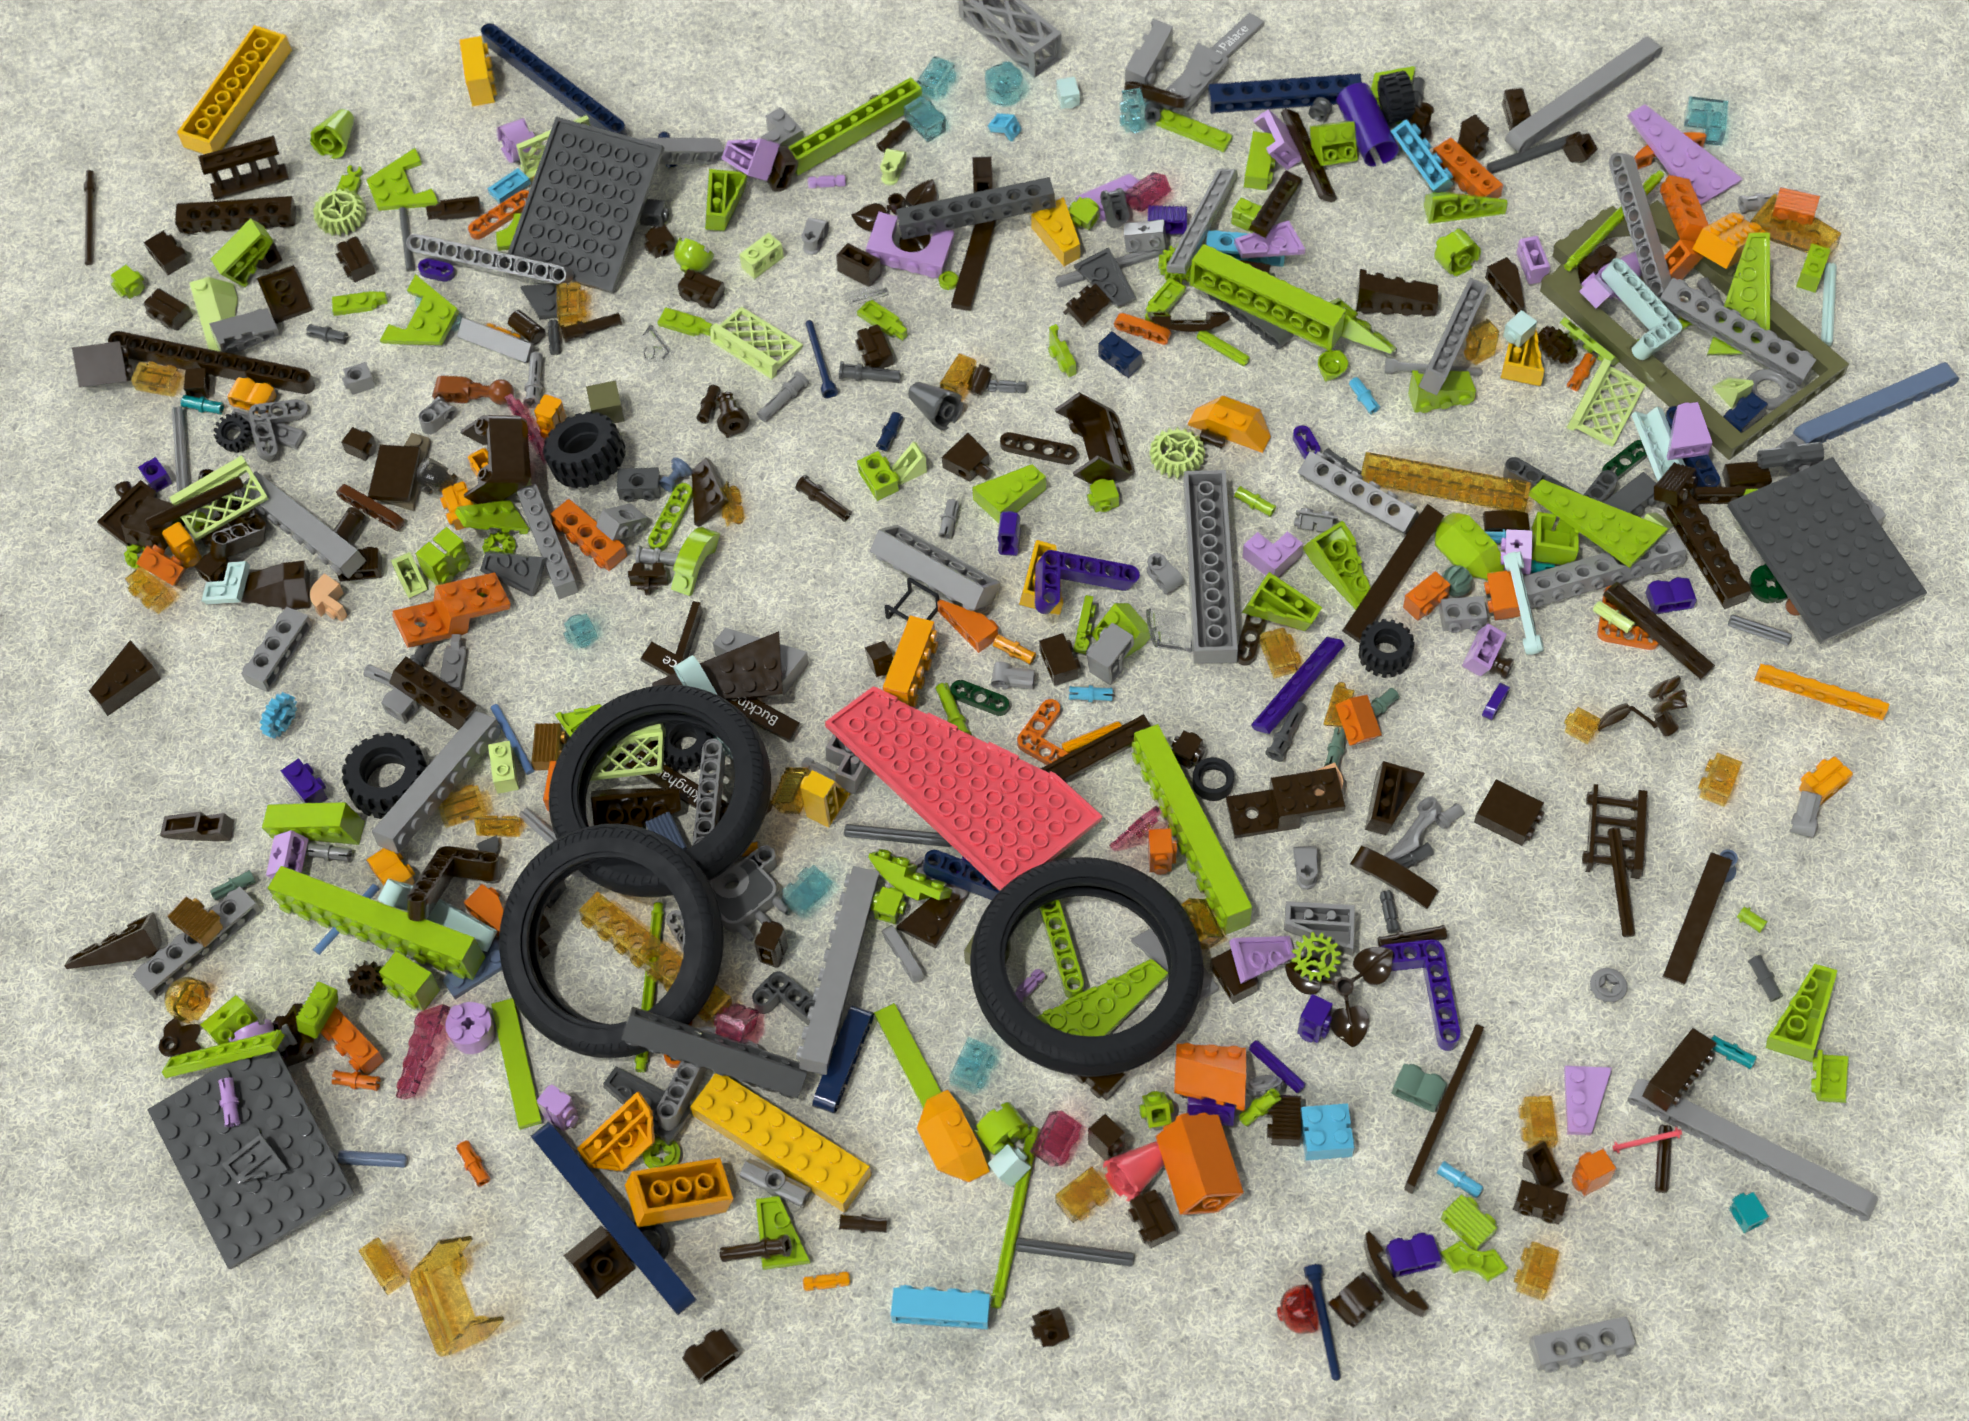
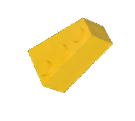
[1031,197,1080,266]
[1501,329,1544,386]
[1019,540,1063,615]
[800,770,851,828]

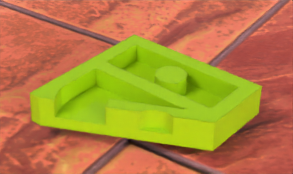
[1048,324,1076,378]

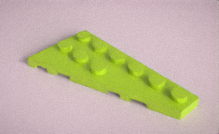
[1707,232,1770,355]
[1528,479,1668,568]
[1036,958,1168,1036]

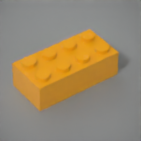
[1692,212,1766,269]
[883,615,938,707]
[625,1158,733,1227]

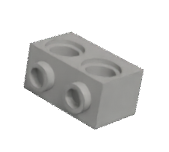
[1439,596,1488,633]

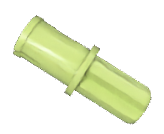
[1593,601,1635,634]

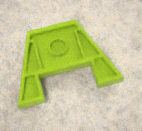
[366,148,438,211]
[379,274,459,346]

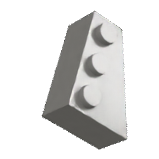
[1125,18,1174,85]
[209,308,279,354]
[1284,901,1355,955]

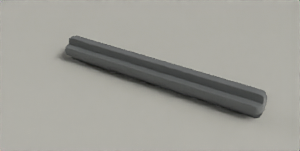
[1486,134,1571,174]
[844,824,952,847]
[1016,1237,1134,1266]

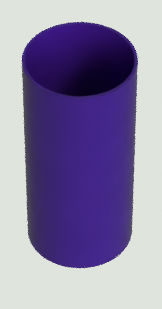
[1337,83,1399,167]

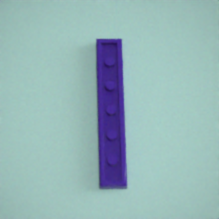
[1251,637,1345,734]

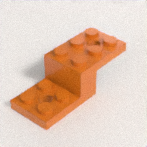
[392,572,511,648]

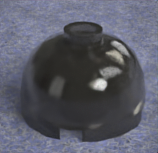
[416,457,459,496]

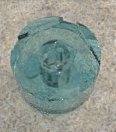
[985,61,1023,107]

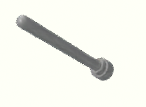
[1385,357,1483,376]

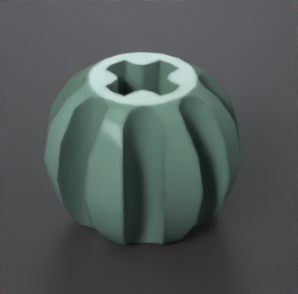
[1442,565,1473,597]

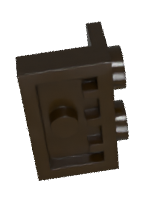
[1063,283,1111,327]

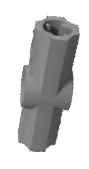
[740,1158,812,1208]

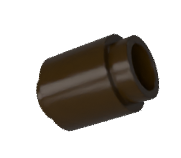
[967,364,993,396]

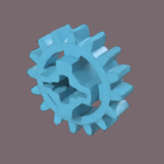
[260,692,297,739]

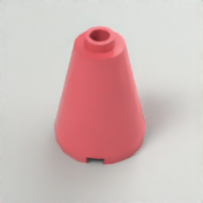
[1103,1141,1164,1201]

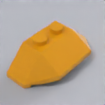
[1188,395,1271,453]
[916,1089,990,1183]
[576,1092,655,1171]

